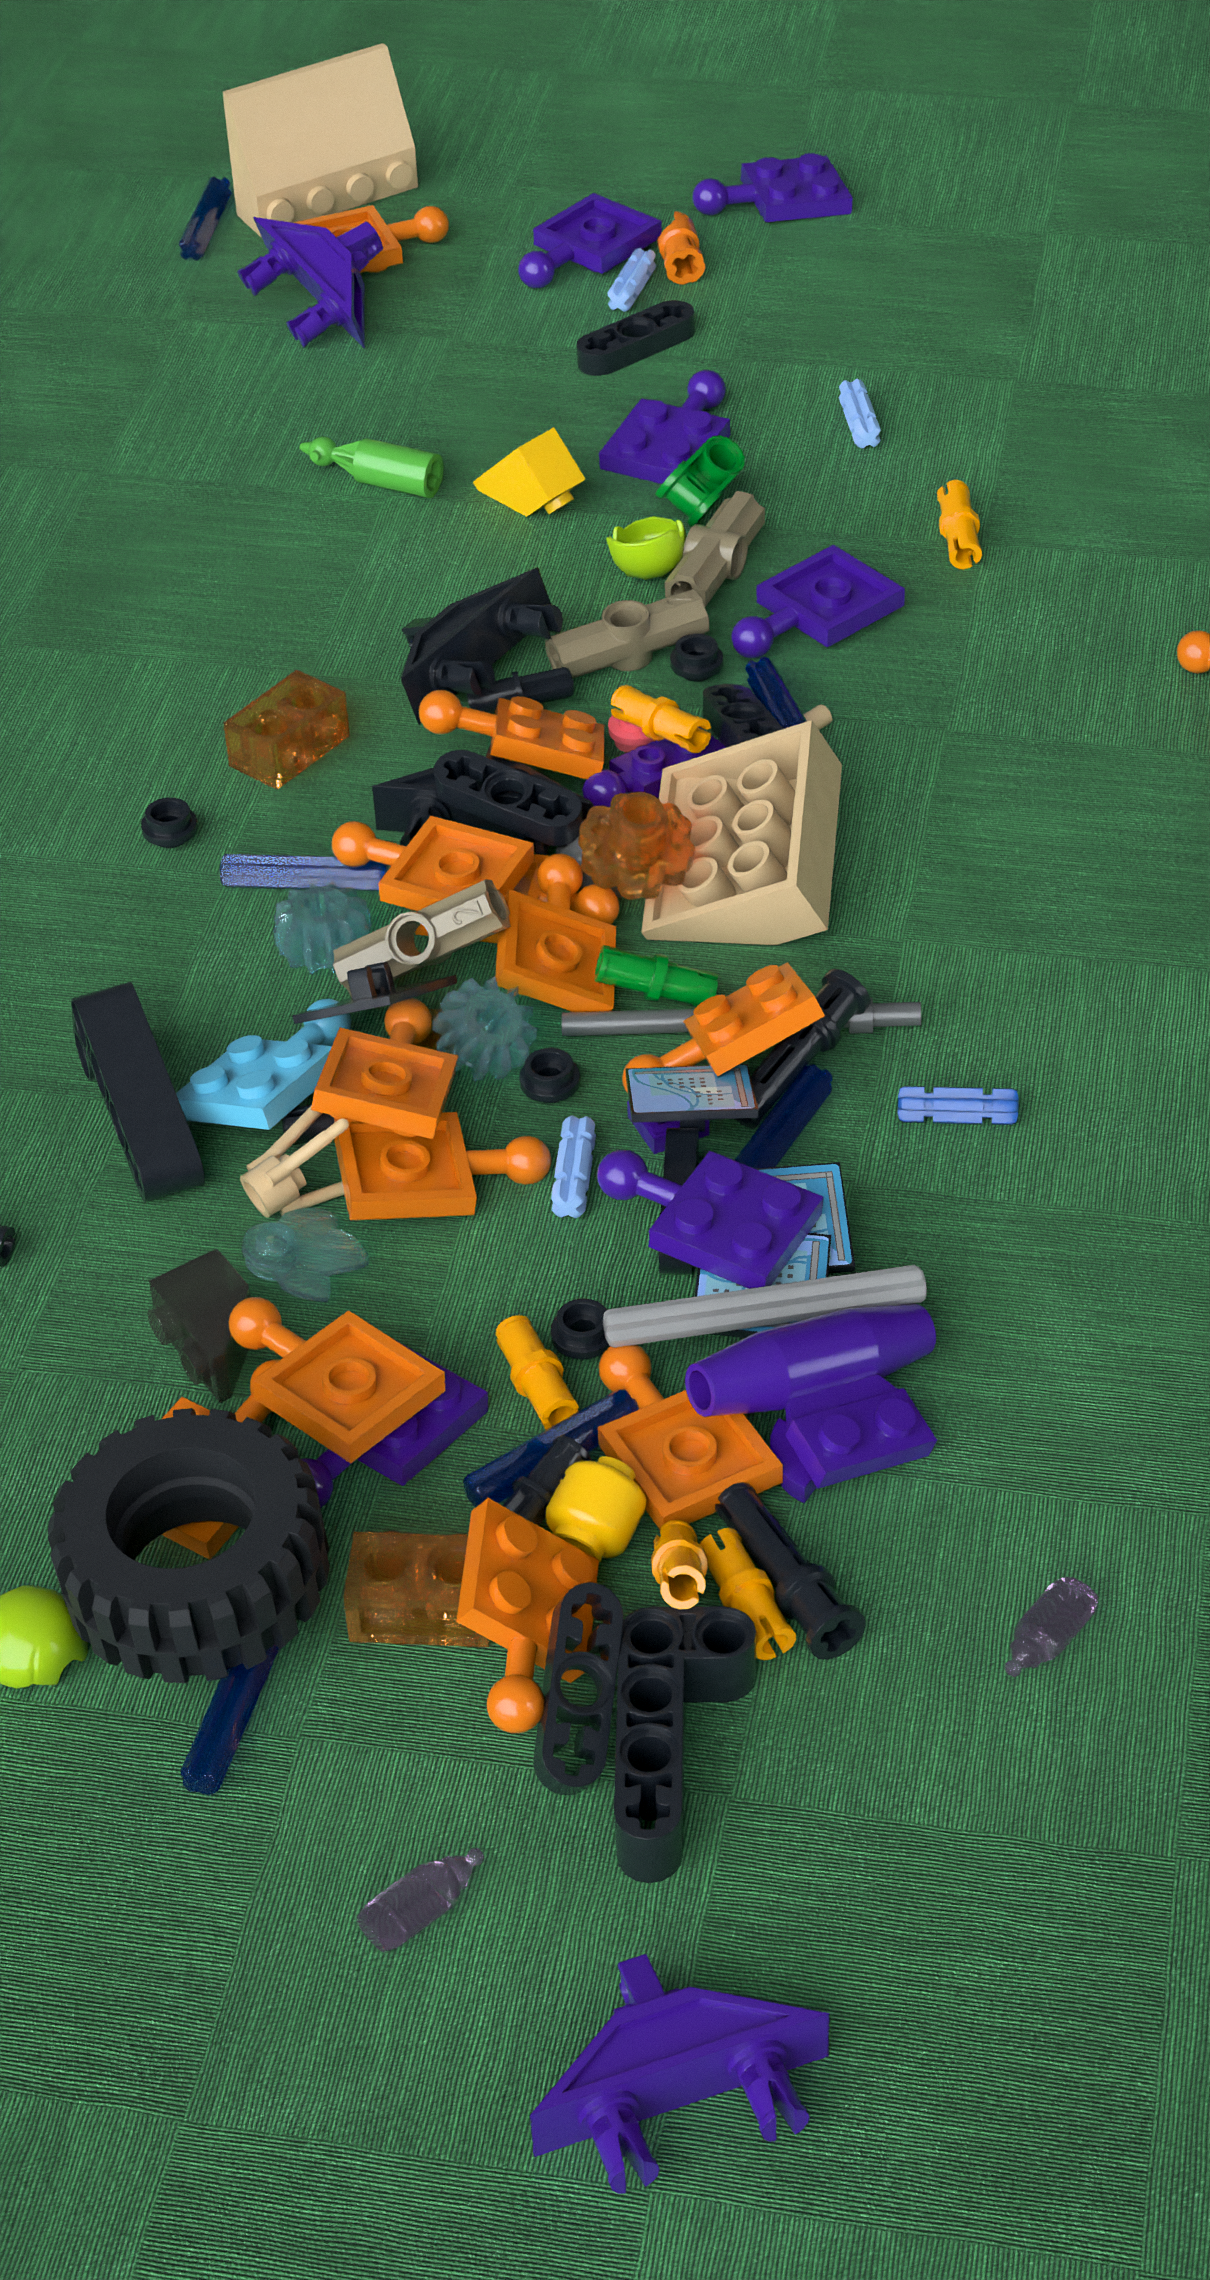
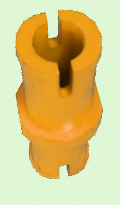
[937,480,982,569]
[611,685,711,753]
[495,1315,579,1433]
[651,1520,707,1609]
[700,1528,796,1661]

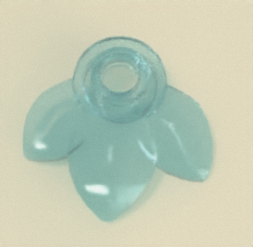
[242,1208,370,1302]

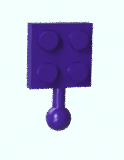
[692,153,853,222]
[518,193,662,289]
[599,370,731,484]
[731,545,905,659]
[597,1149,824,1289]
[301,1341,488,1508]

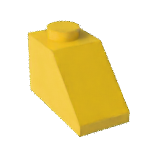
[473,427,586,517]

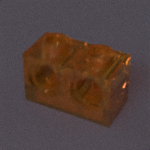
[223,670,350,790]
[343,1531,490,1647]

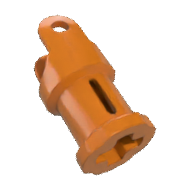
[657,211,705,285]

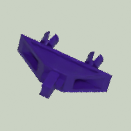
[238,217,383,349]
[530,1954,829,2194]

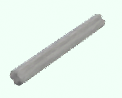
[603,1265,927,1348]

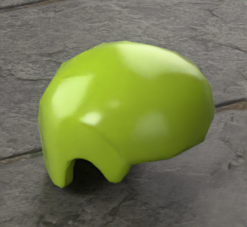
[606,516,687,580]
[0,1585,88,1689]

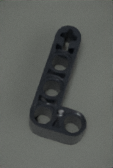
[71,982,205,1202]
[614,1607,756,1883]

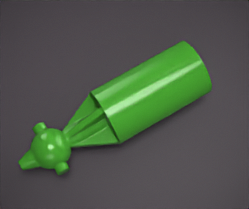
[300,436,444,498]

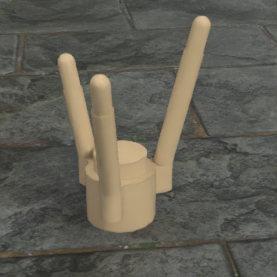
[240,1105,349,1221]

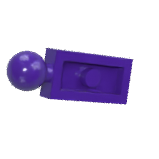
[582,727,726,814]

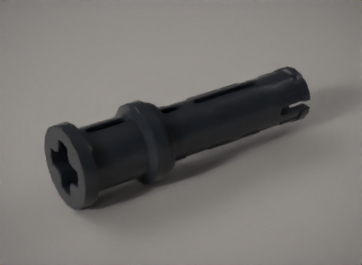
[735,969,871,1129]
[715,1482,866,1660]

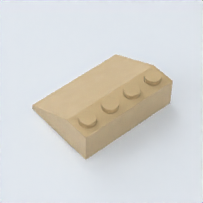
[223,43,418,237]
[641,720,842,945]

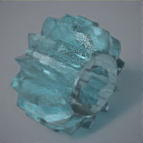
[273,881,372,975]
[432,977,538,1082]

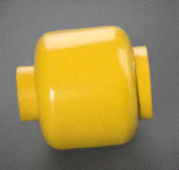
[545,1456,647,1562]

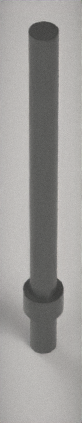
[561,997,921,1036]

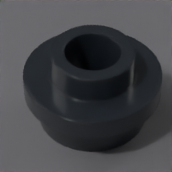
[670,634,723,682]
[141,797,198,848]
[519,1048,580,1103]
[551,1298,610,1359]

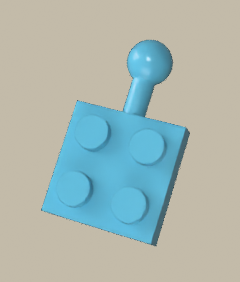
[176,999,351,1130]

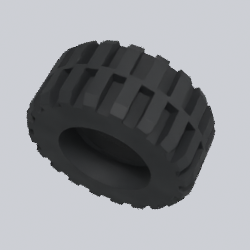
[48,1408,330,1683]

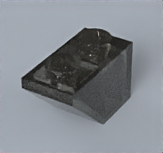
[147,1248,251,1403]

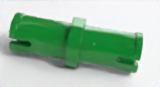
[594,944,718,1007]

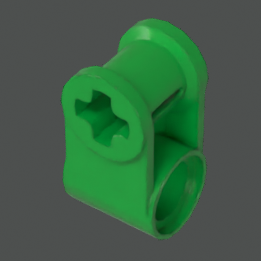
[655,436,745,527]

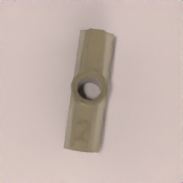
[665,491,765,607]
[545,589,709,678]
[332,879,510,997]

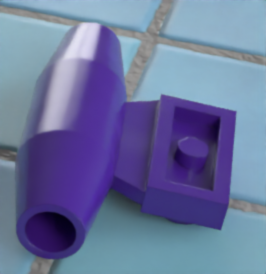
[685,1304,937,1489]

